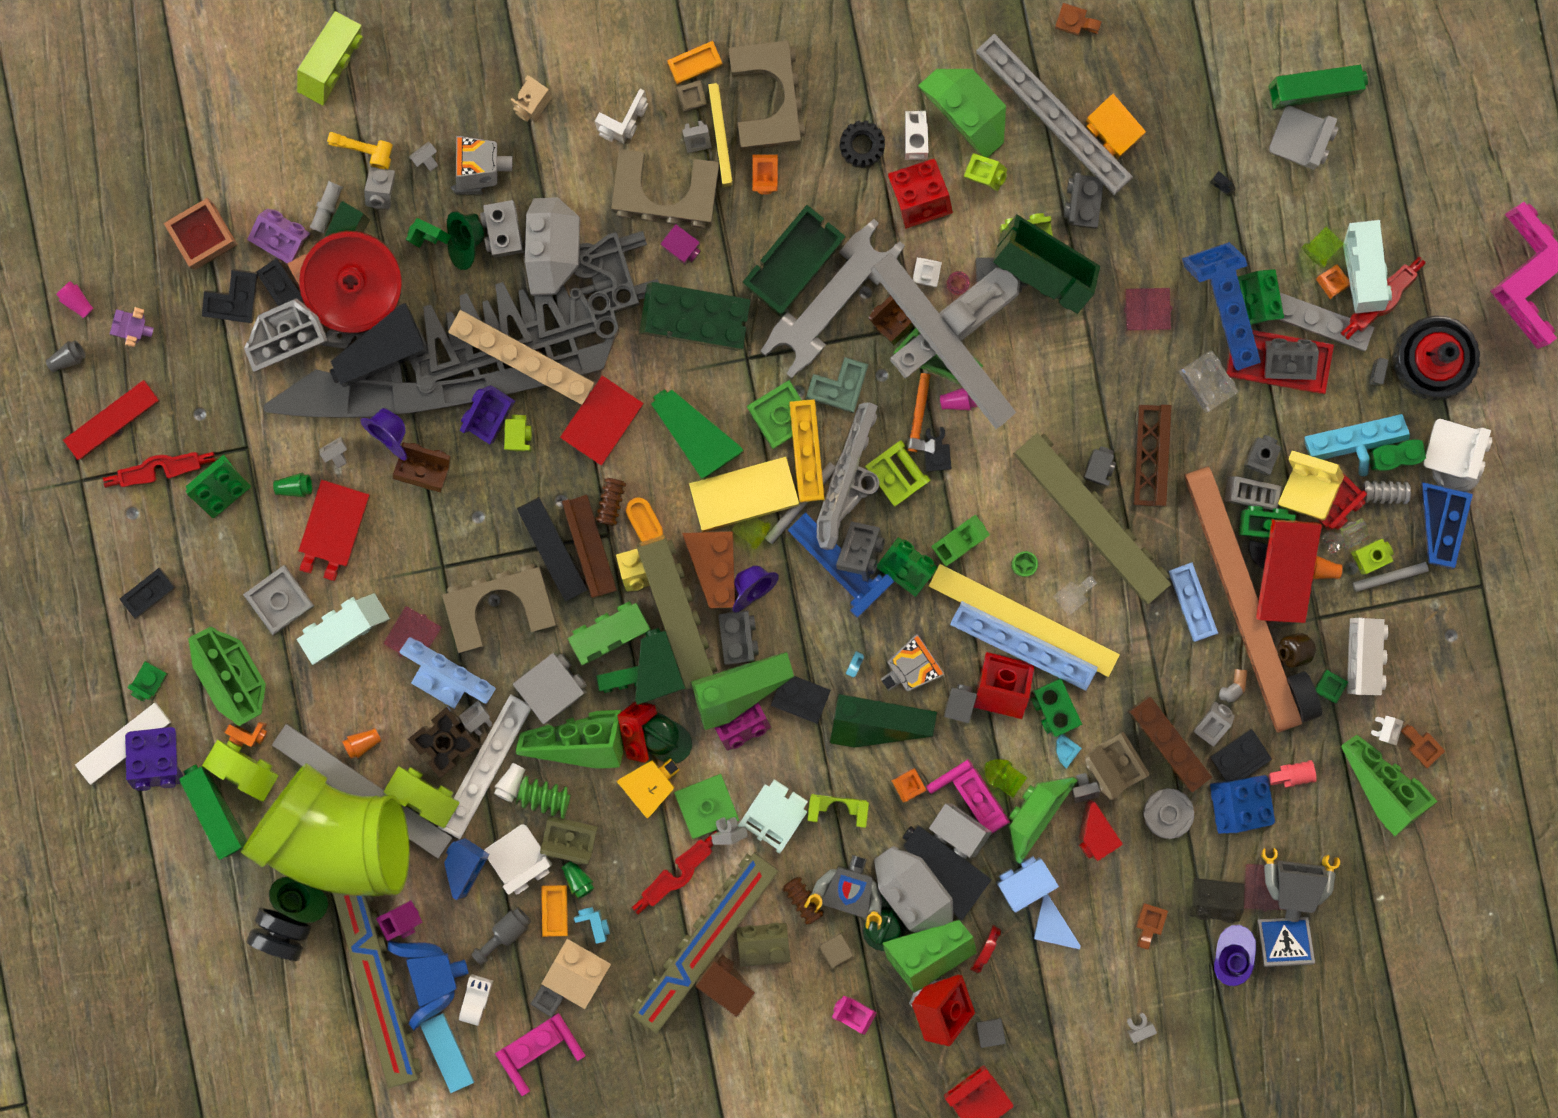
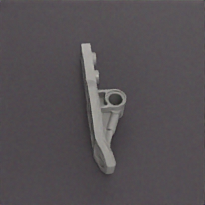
[890,267,1020,379]
[817,402,879,550]

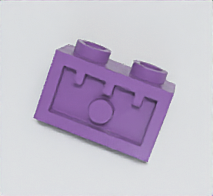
[247,209,310,263]

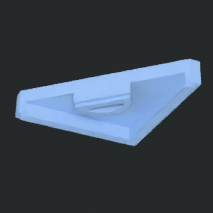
[1034,894,1080,949]

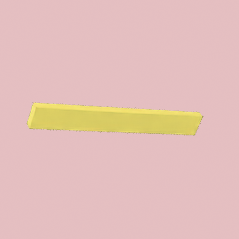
[928,564,1120,677]

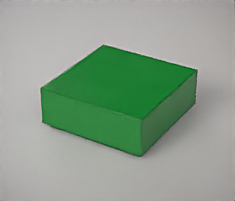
[1315,669,1348,704]

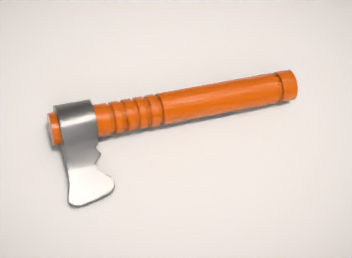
[906,373,935,454]

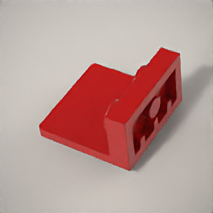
[888,159,953,229]
[944,1065,1013,1118]

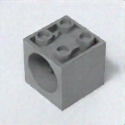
[513,653,587,724]

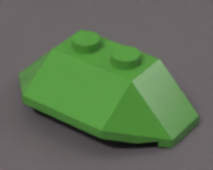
[918,69,1006,158]
[188,626,266,726]
[1008,776,1078,864]

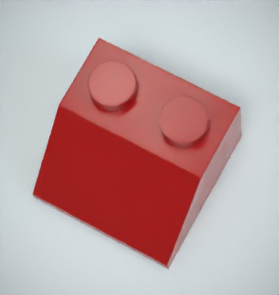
[974,652,1034,719]
[1079,800,1123,861]
[911,974,975,1047]

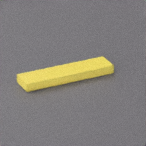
[708,83,733,187]

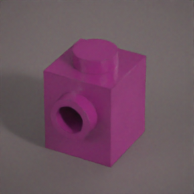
[660,224,701,265]
[376,900,423,941]

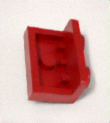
[1316,473,1367,531]

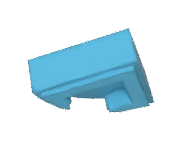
[845,651,864,678]
[1056,734,1082,768]

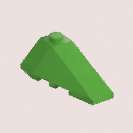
[691,652,794,730]

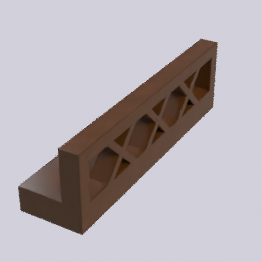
[1133,404,1172,507]
[562,495,617,598]

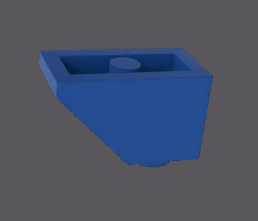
[444,838,490,900]

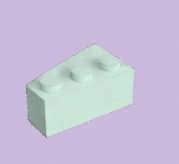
[1343,220,1392,313]
[297,593,390,665]

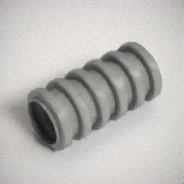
[1362,480,1411,504]

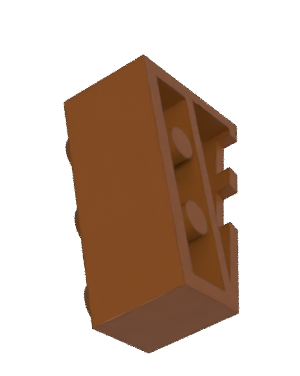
[682,532,735,609]

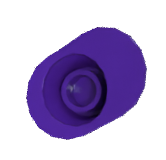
[360,408,407,460]
[733,566,779,613]
[1214,925,1256,986]

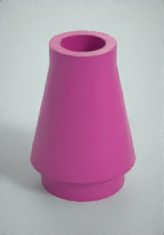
[56,281,94,318]
[940,388,978,411]

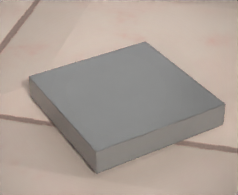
[243,565,315,635]

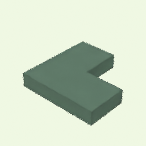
[806,357,869,413]

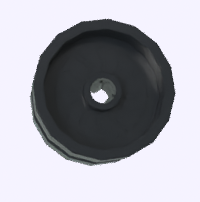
[246,908,312,961]

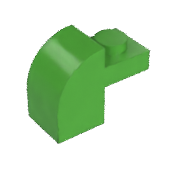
[931,514,990,567]

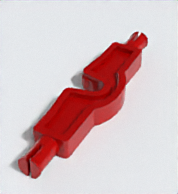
[1341,257,1426,340]
[103,452,216,488]
[632,830,717,915]

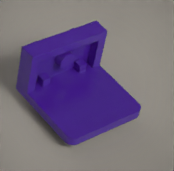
[125,727,183,791]

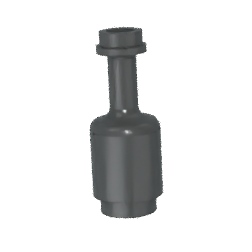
[471,907,531,965]

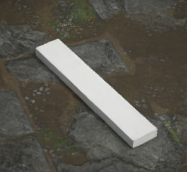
[438,694,531,839]

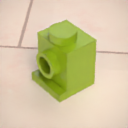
[504,415,532,452]

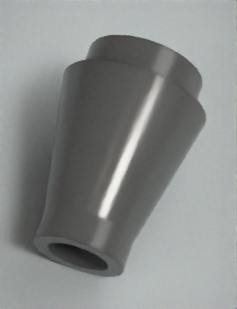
[46,340,86,373]

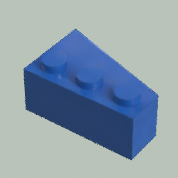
[1421,483,1473,570]

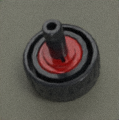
[1392,315,1480,401]

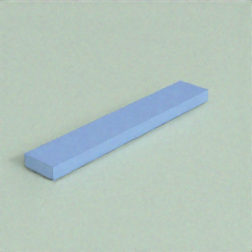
[950,601,1098,691]

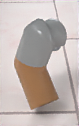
[1219,669,1247,702]

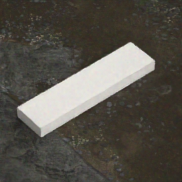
[75,703,171,785]

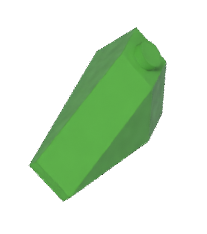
[516,710,624,769]
[1341,735,1438,836]

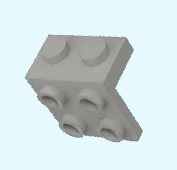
[1269,106,1338,170]

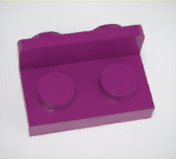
[714,702,771,751]

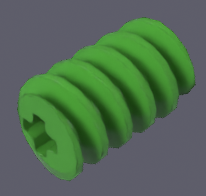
[516,776,571,819]

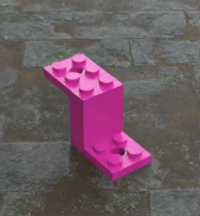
[1490,202,1558,349]

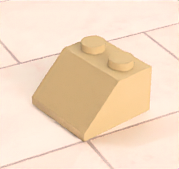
[541,939,611,1009]

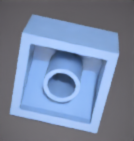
[996,856,1059,912]

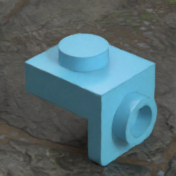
[574,907,610,944]

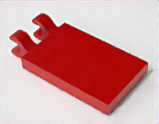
[298,479,370,581]

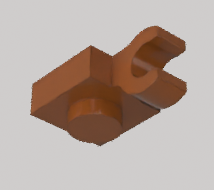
[1055,3,1101,36]
[1401,724,1445,768]
[1135,903,1168,950]

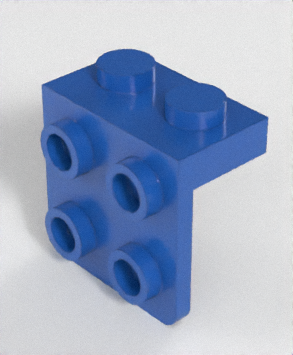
[1210,775,1275,834]

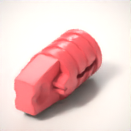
[1268,760,1316,788]

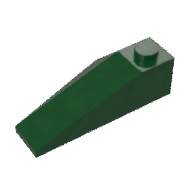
[829,694,937,748]

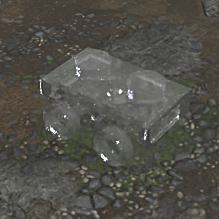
[1178,351,1238,413]

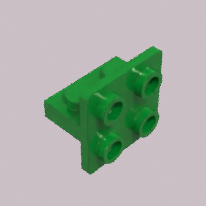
[185,454,251,518]

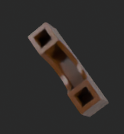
[1127,696,1212,792]

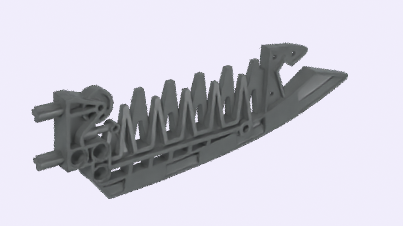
[263,231,659,418]

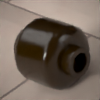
[1278,633,1316,668]

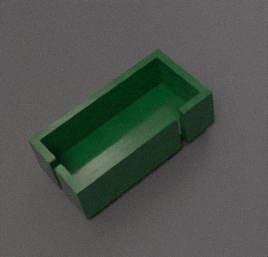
[742,205,846,317]
[993,214,1100,314]
[639,282,751,351]

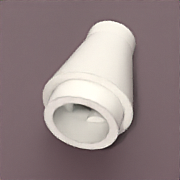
[494,763,525,803]

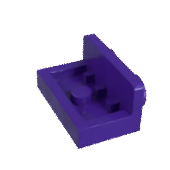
[460,385,515,444]

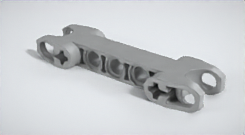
[760,219,905,379]

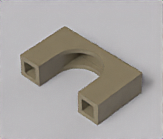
[729,40,805,151]
[611,149,719,228]
[442,564,557,653]

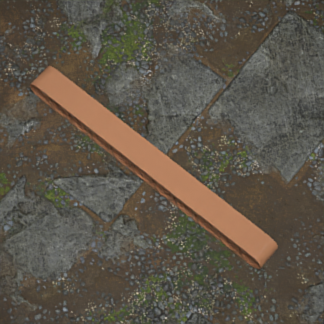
[1184,466,1302,733]

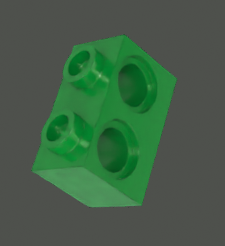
[1030,678,1082,737]

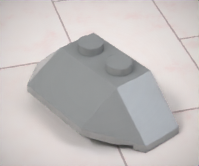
[525,197,580,296]
[244,299,327,372]
[874,846,953,933]

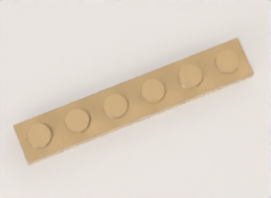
[448,310,594,405]

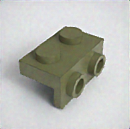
[540,816,598,864]
[737,923,791,967]

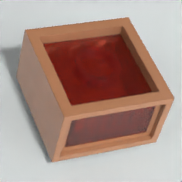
[164,198,238,270]

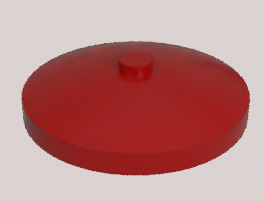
[299,231,402,333]

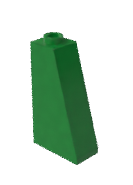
[1268,64,1368,110]
[651,389,744,480]
[179,764,247,860]

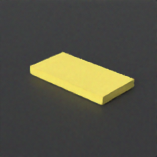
[689,457,800,532]

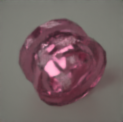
[947,271,970,295]

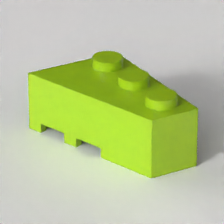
[297,11,363,106]

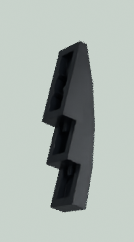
[517,497,587,602]

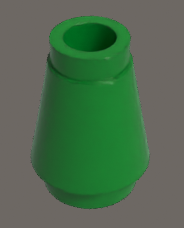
[273,473,313,497]
[561,861,595,899]

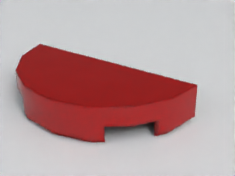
[970,925,1001,974]

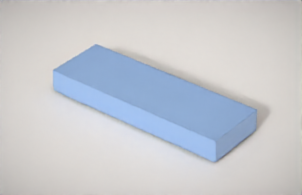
[1168,562,1218,642]

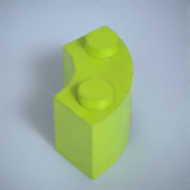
[202,739,279,802]
[383,766,460,829]

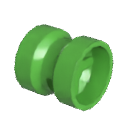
[1011,551,1038,577]

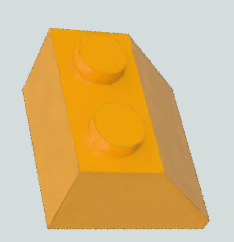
[1085,94,1146,159]

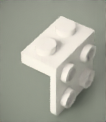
[595,88,648,143]
[1423,419,1492,481]
[484,824,552,895]

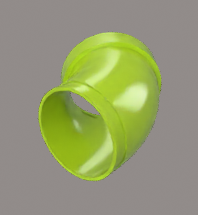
[241,763,410,896]

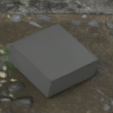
[1369,358,1388,386]
[531,985,564,1018]
[976,1018,1006,1048]

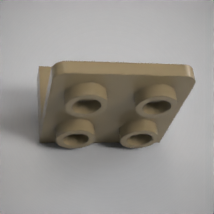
[1085,731,1150,800]

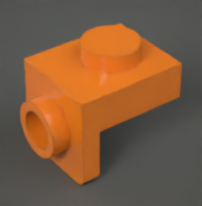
[752,154,778,195]
[225,722,268,747]

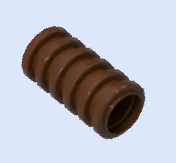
[595,478,626,526]
[782,877,824,925]

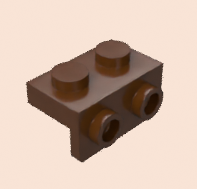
[868,295,915,345]
[393,442,451,493]

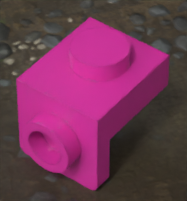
[832,996,877,1035]

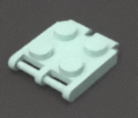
[738,779,808,854]

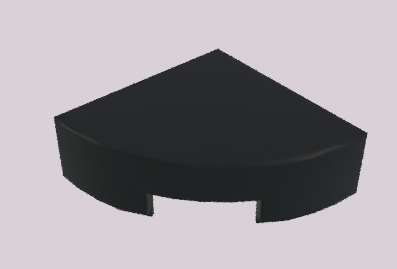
[1210,171,1236,196]
[1248,540,1268,569]

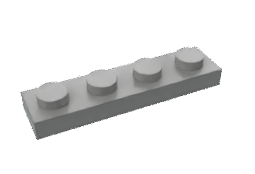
[1279,293,1374,352]

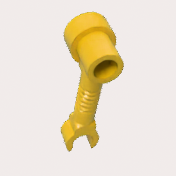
[327,132,393,170]

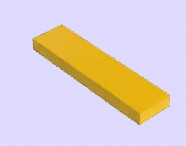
[789,399,825,502]

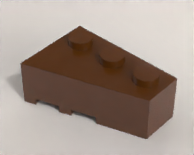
[696,954,755,1017]

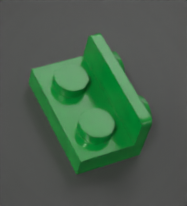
[1237,269,1284,325]
[877,537,938,597]

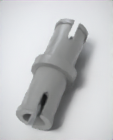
[309,181,343,234]

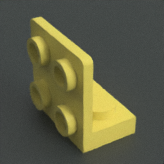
[1278,451,1344,520]

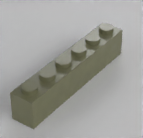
[636,534,718,690]

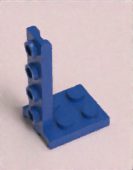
[1182,242,1261,371]
[788,513,894,618]

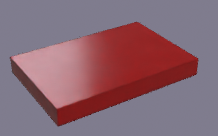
[560,375,644,466]

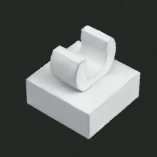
[913,257,942,288]
[1371,716,1403,745]

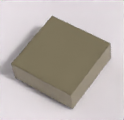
[676,80,707,113]
[819,933,854,968]

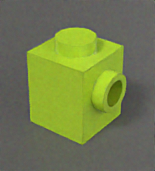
[1351,538,1394,575]

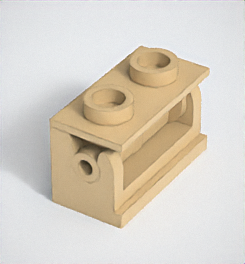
[511,75,552,122]

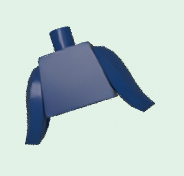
[387,940,469,1031]

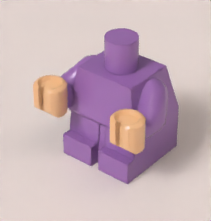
[109,307,154,347]

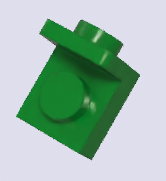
[406,218,451,248]
[127,661,168,702]

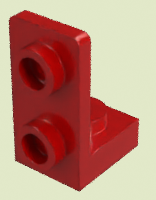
[617,701,657,763]

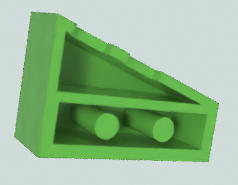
[567,601,651,665]

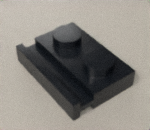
[771,676,831,724]
[1209,729,1272,782]

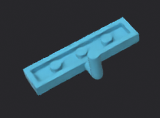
[1304,414,1410,476]

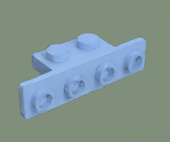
[400,637,496,709]

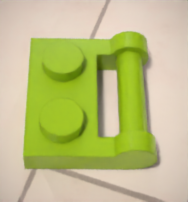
[865,440,931,507]

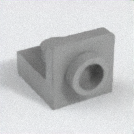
[1193,701,1235,747]

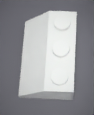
[1347,618,1388,695]

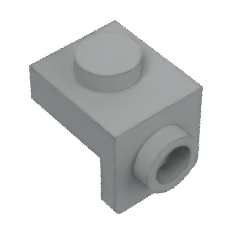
[364,167,395,209]

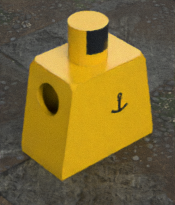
[617,758,680,818]

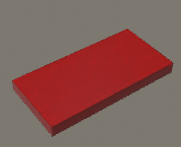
[1225,330,1334,394]
[1256,519,1322,623]

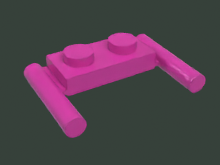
[926,759,1010,834]
[495,1013,586,1096]

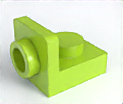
[964,153,1007,191]

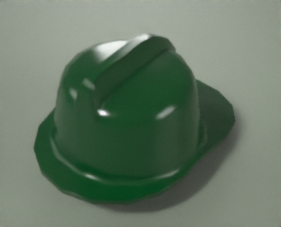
[447,211,484,270]
[642,713,692,764]
[269,877,328,923]
[863,894,906,951]

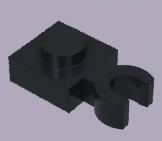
[924,427,952,472]

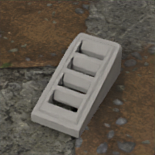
[1224,476,1281,510]

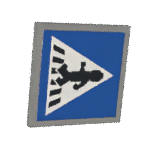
[1257,917,1315,967]

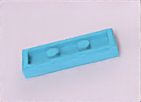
[420,1013,475,1093]

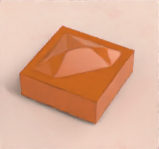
[1316,264,1350,299]
[891,768,926,803]

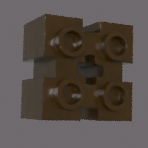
[407,706,481,778]

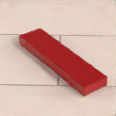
[63,380,160,461]

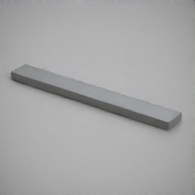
[976,34,1133,195]
[871,253,1016,429]
[272,724,453,858]

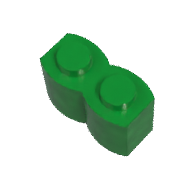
[1368,439,1426,472]

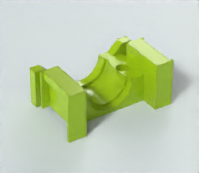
[807,794,869,828]

